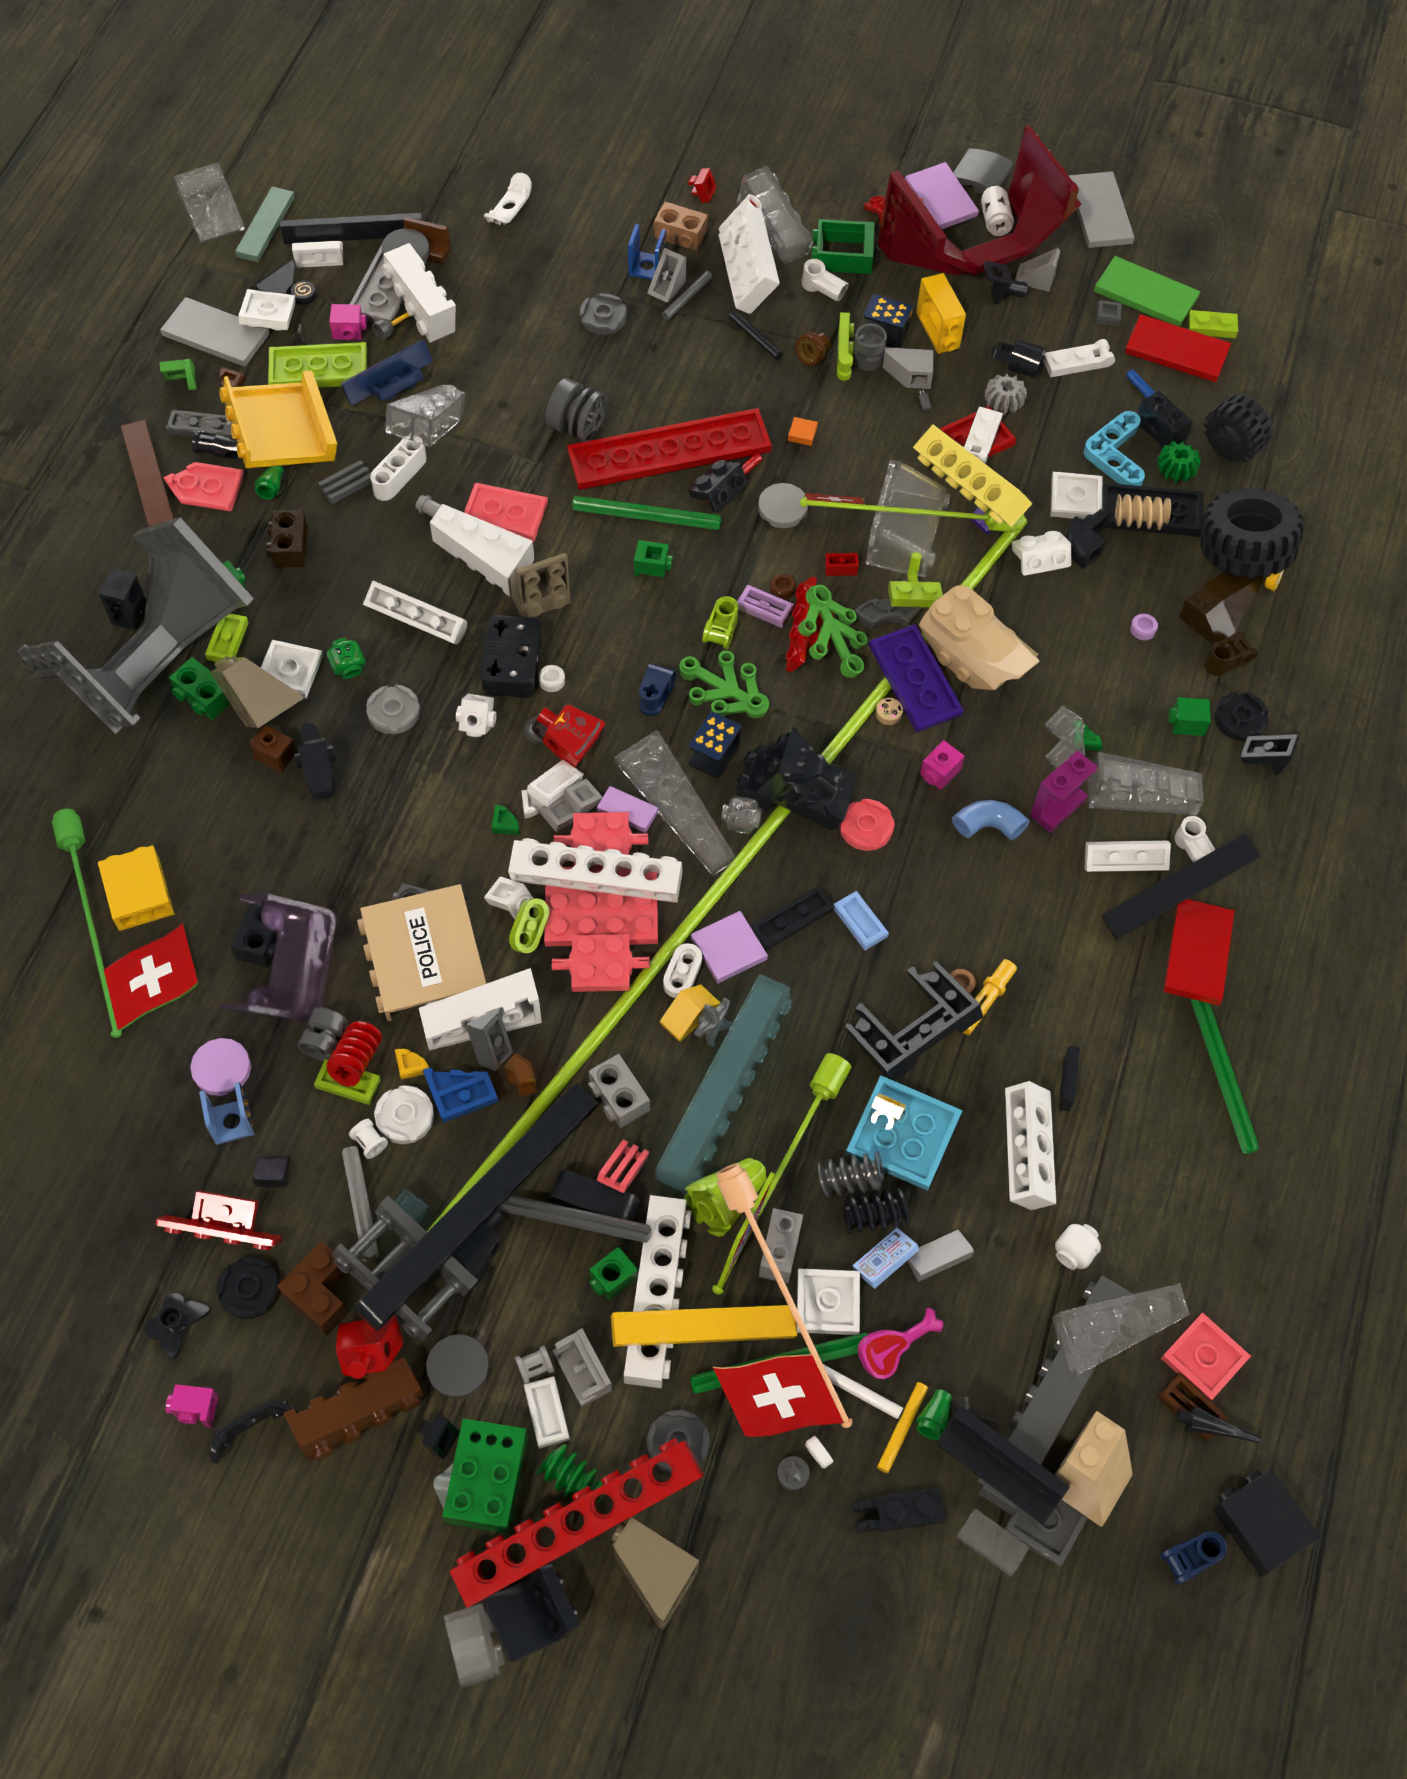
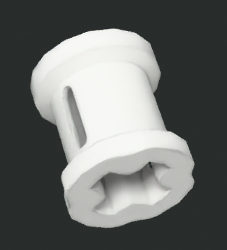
[349,1119,388,1159]

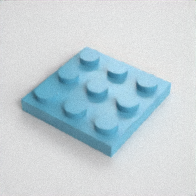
[845,1076,962,1191]

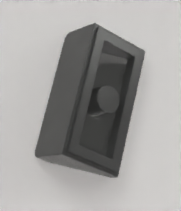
[466,1010,513,1071]

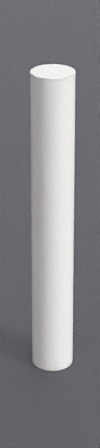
[823,1364,903,1419]

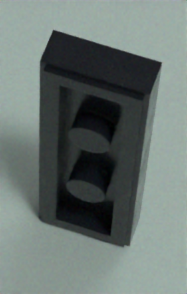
[750,885,835,952]

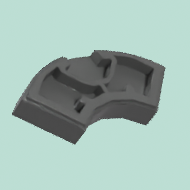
[854,598,924,631]

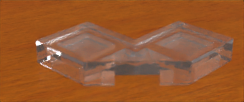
[1045,705,1085,768]

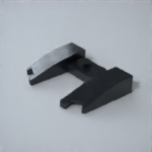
[845,961,983,1081]

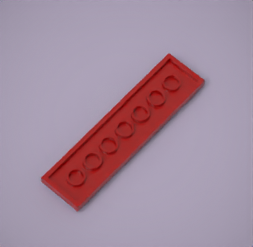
[567,408,772,490]

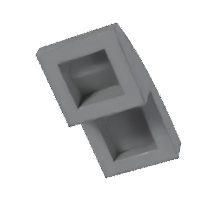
[540,779,603,832]

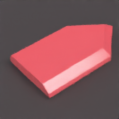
[163,462,244,511]

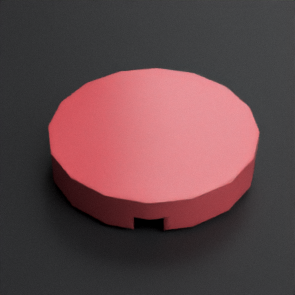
[839,799,895,851]

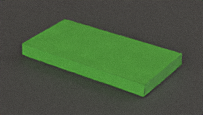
[1094,256,1201,327]

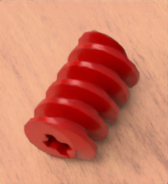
[326,1021,382,1087]

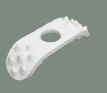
[484,173,532,225]

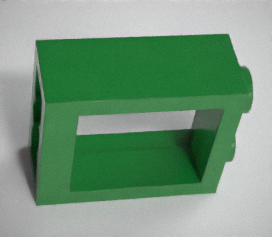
[811,219,874,274]

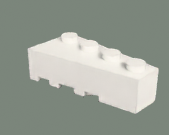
[382,243,456,343]

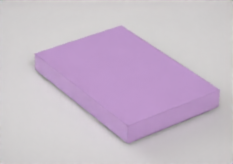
[905,162,979,229]

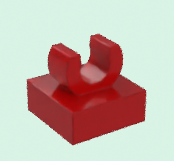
[688,168,717,203]

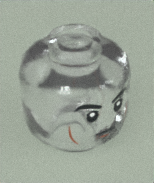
[721,796,762,834]

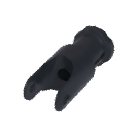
[192,431,243,459]

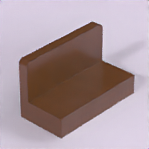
[403,217,451,265]

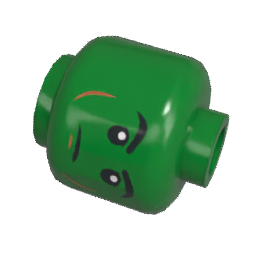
[327,638,366,679]

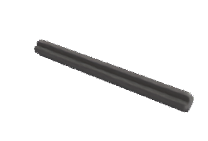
[497,1195,652,1243]

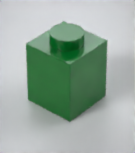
[1168,697,1211,736]

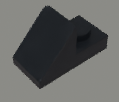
[1240,734,1299,775]

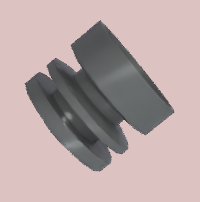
[545,378,607,442]

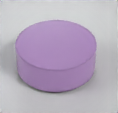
[1130,614,1158,640]

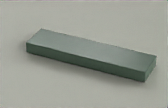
[235,187,295,262]

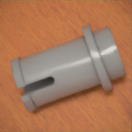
[416,495,441,517]

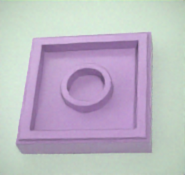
[691,911,768,983]

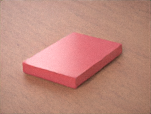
[464,483,548,542]

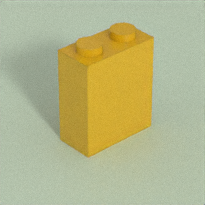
[98,845,175,931]

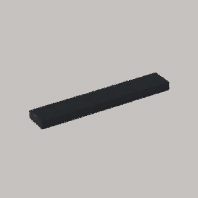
[280,213,422,244]
[1101,833,1260,941]

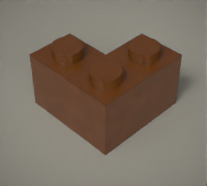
[277,1241,348,1337]

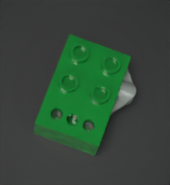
[434,1419,528,1534]

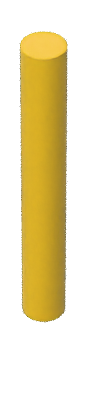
[877,1382,928,1473]

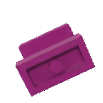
[1030,750,1097,833]

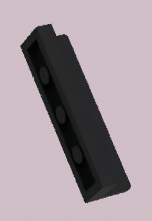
[937,1406,1070,1524]

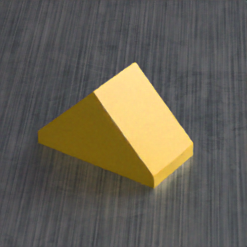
[660,985,721,1042]

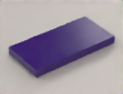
[868,624,964,733]

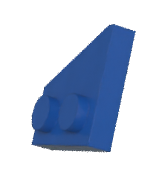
[423,1068,498,1123]

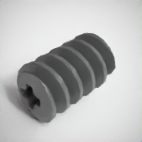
[818,1151,884,1198]

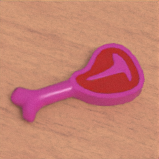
[858,1308,944,1379]

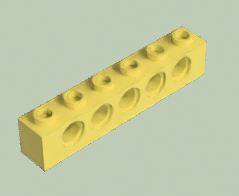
[913,425,1032,527]

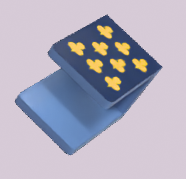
[199,1082,255,1145]

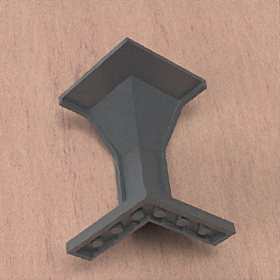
[17,517,254,734]

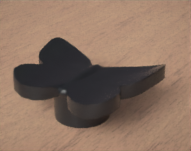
[145,1293,211,1359]

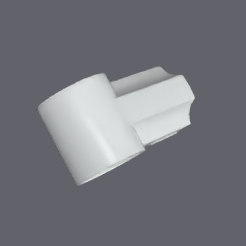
[802,259,849,302]
[1174,816,1215,863]

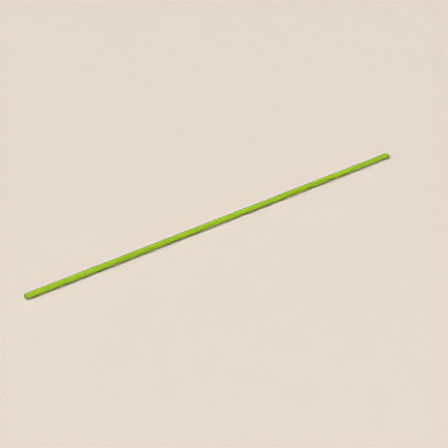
[427,518,1028,1232]

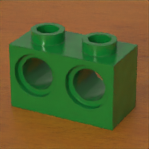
[169,657,230,720]

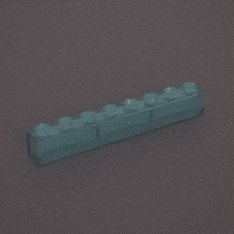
[655,974,793,1194]

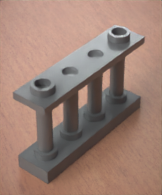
[332,1196,478,1341]

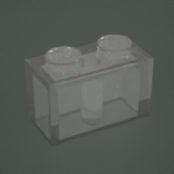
[443,1603,505,1688]

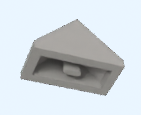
[647,248,686,303]
[1015,248,1060,292]

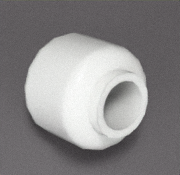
[1055,1224,1101,1270]

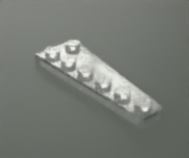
[614,730,735,876]

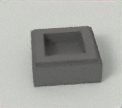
[1096,300,1122,326]

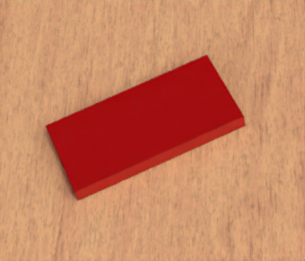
[1125,314,1231,382]
[1163,899,1235,1006]

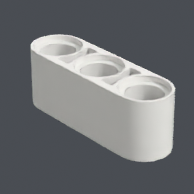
[370,434,426,501]

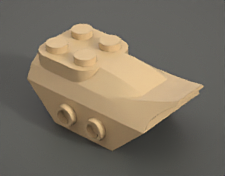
[919,585,1040,690]

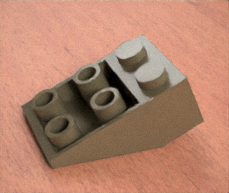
[510,553,571,617]

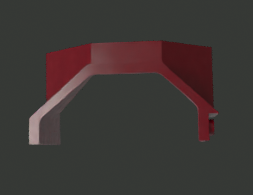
[877,125,1082,276]

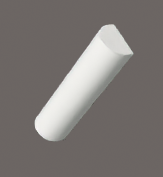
[363,581,467,644]

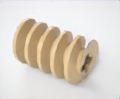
[1115,494,1171,530]

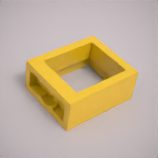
[916,273,966,354]

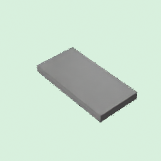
[1069,171,1135,248]
[350,245,427,323]
[160,297,270,367]

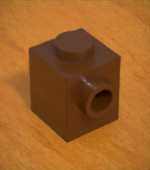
[250,725,296,773]

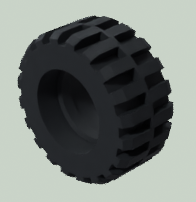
[1200,487,1304,578]

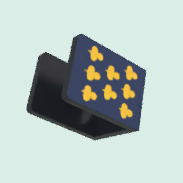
[864,294,913,348]
[689,711,742,779]

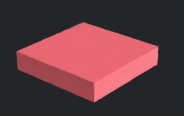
[1161,1312,1251,1401]

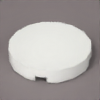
[374,1085,434,1144]

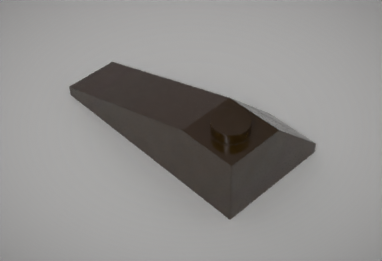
[1179,572,1264,645]

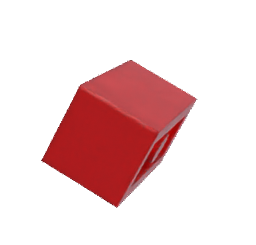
[825,553,859,576]

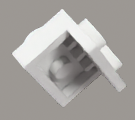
[1012,531,1071,575]

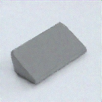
[907,1230,974,1282]

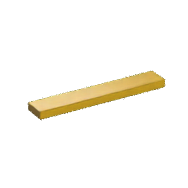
[611,1305,797,1347]

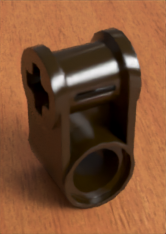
[1204,632,1258,676]

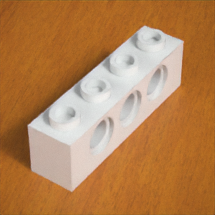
[1005,1081,1056,1210]

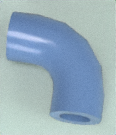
[952,799,1030,840]

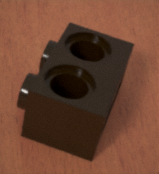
[267,510,308,568]

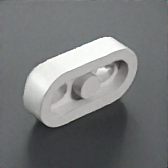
[663,943,702,998]

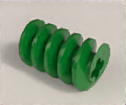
[536,1444,605,1503]

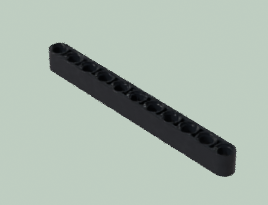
[353,1083,599,1332]

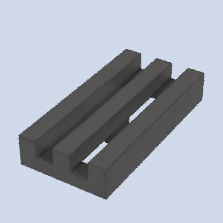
[318,460,372,504]

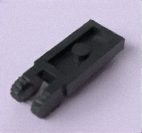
[851,1488,946,1533]

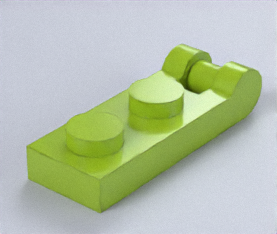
[837,312,854,381]

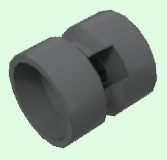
[853,324,887,371]
[297,1007,349,1061]

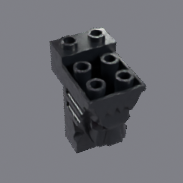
[735,727,857,831]

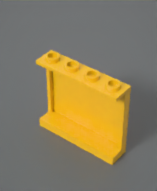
[219,371,337,468]

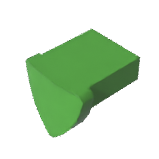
[160,359,197,390]

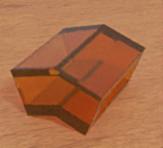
[504,1053,537,1098]

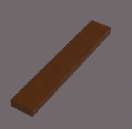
[121,420,174,527]

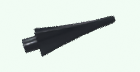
[1175,1406,1261,1443]

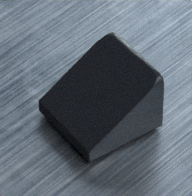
[253,1157,289,1187]

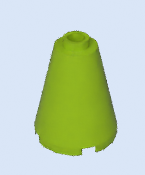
[684,1158,767,1237]

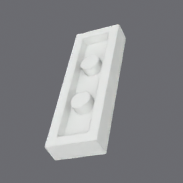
[1085,841,1171,872]

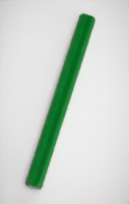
[572,495,721,530]
[1191,999,1259,1154]
[690,1332,868,1394]

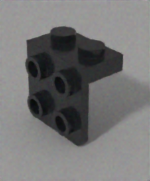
[484,1563,580,1662]

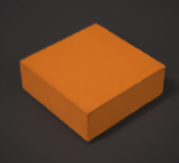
[788,417,818,446]

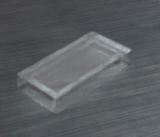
[957,1509,1030,1577]

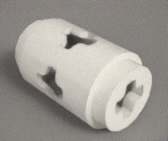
[981,186,1014,236]

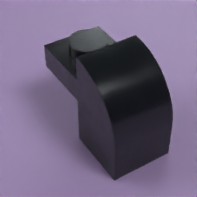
[1066,509,1108,569]

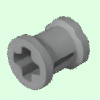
[515,1345,554,1384]

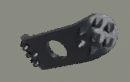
[209,1398,299,1464]

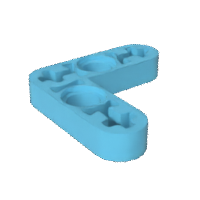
[1083,411,1145,486]

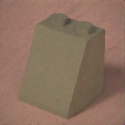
[210,656,303,728]
[612,1517,699,1630]

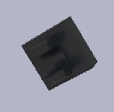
[416,1415,460,1460]

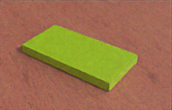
[268,342,367,388]

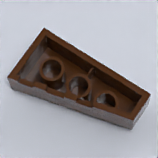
[283,1357,425,1461]

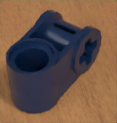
[639,663,676,716]
[1159,1531,1227,1586]

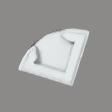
[521,790,544,819]

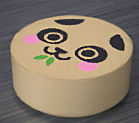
[875,698,903,725]

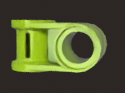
[702,596,738,649]

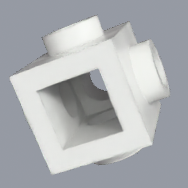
[456,694,496,737]

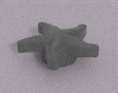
[694,998,732,1047]

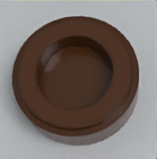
[770,574,796,600]

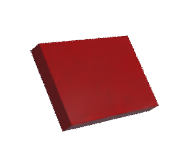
[940,406,1017,457]

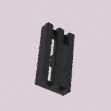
[1059,1046,1080,1112]

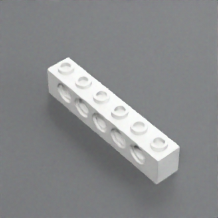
[508,838,683,903]
[624,1195,691,1388]

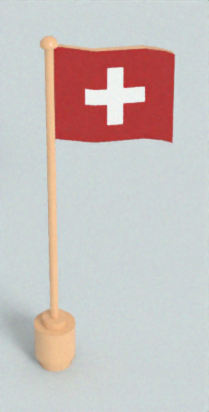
[713,1163,853,1437]

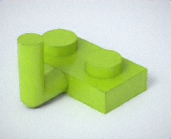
[888,552,943,607]

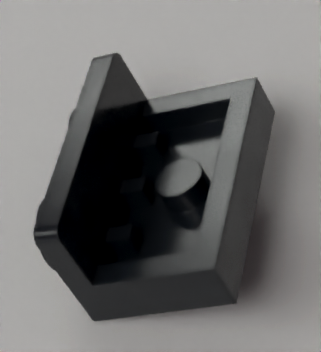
[688,460,748,513]

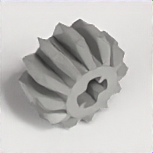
[984,373,1027,416]

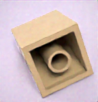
[1055,1411,1133,1527]

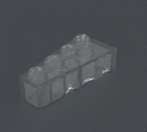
[736,166,813,264]
[1052,1284,1190,1379]

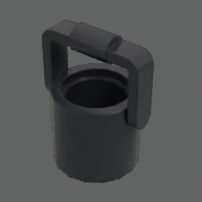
[991,339,1046,378]

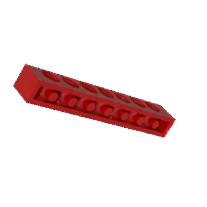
[450,1438,704,1608]

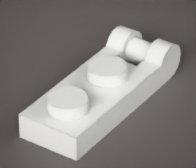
[1043,339,1115,377]
[963,407,1003,464]

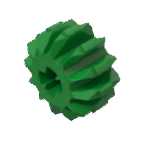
[1157,441,1201,483]

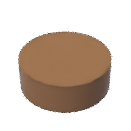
[950,969,976,995]

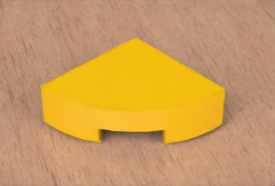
[395,1049,429,1080]

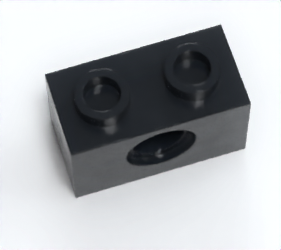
[1137,391,1193,448]

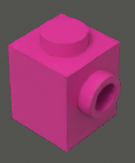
[329,304,367,340]
[920,740,965,790]

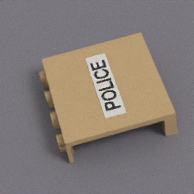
[357,884,486,1022]

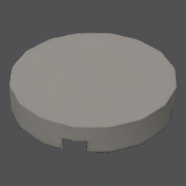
[758,483,808,528]
[366,685,420,734]

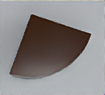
[220,367,245,387]

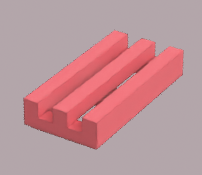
[597,1140,649,1193]

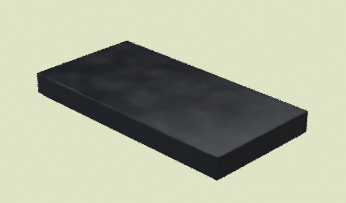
[1102,483,1203,537]

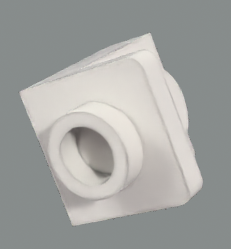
[484,877,533,919]

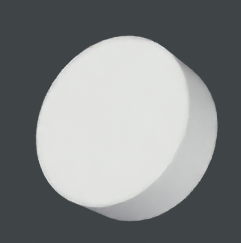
[538,665,565,692]
[805,1435,833,1469]

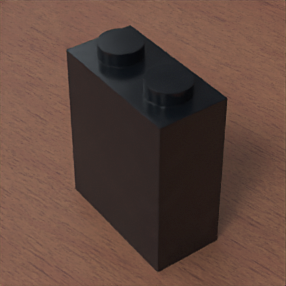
[1213,1469,1320,1577]

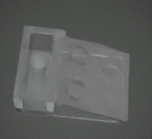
[174,162,245,243]

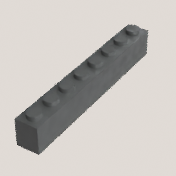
[977,1275,1135,1515]

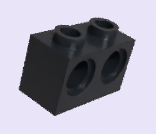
[99,569,146,631]
[231,898,290,968]

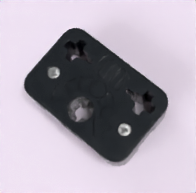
[480,615,542,698]

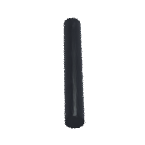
[728,310,783,360]

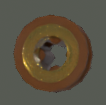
[795,332,831,366]

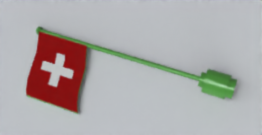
[52,809,199,1038]

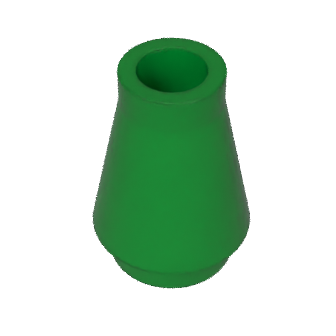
[255,465,283,500]
[916,1389,953,1440]

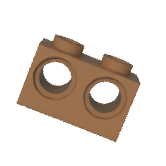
[654,202,708,251]

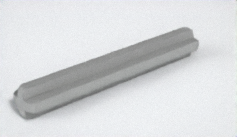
[342,1146,379,1262]

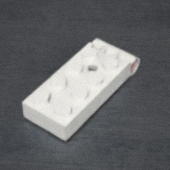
[719,194,780,314]

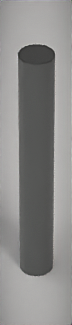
[662,271,713,321]

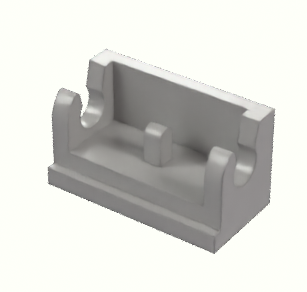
[553,1328,612,1407]

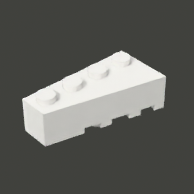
[430,504,534,597]
[419,968,542,1050]

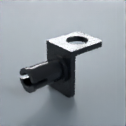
[983,261,1028,305]

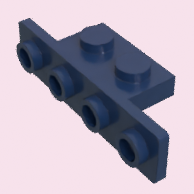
[341,340,432,405]

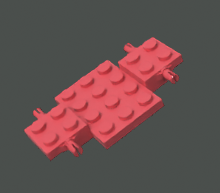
[544,812,658,992]

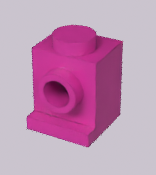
[166,1384,219,1428]

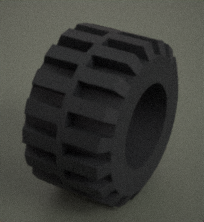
[1203,394,1273,464]

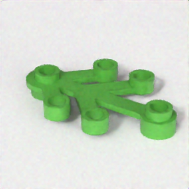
[798,585,868,678]
[679,651,769,718]

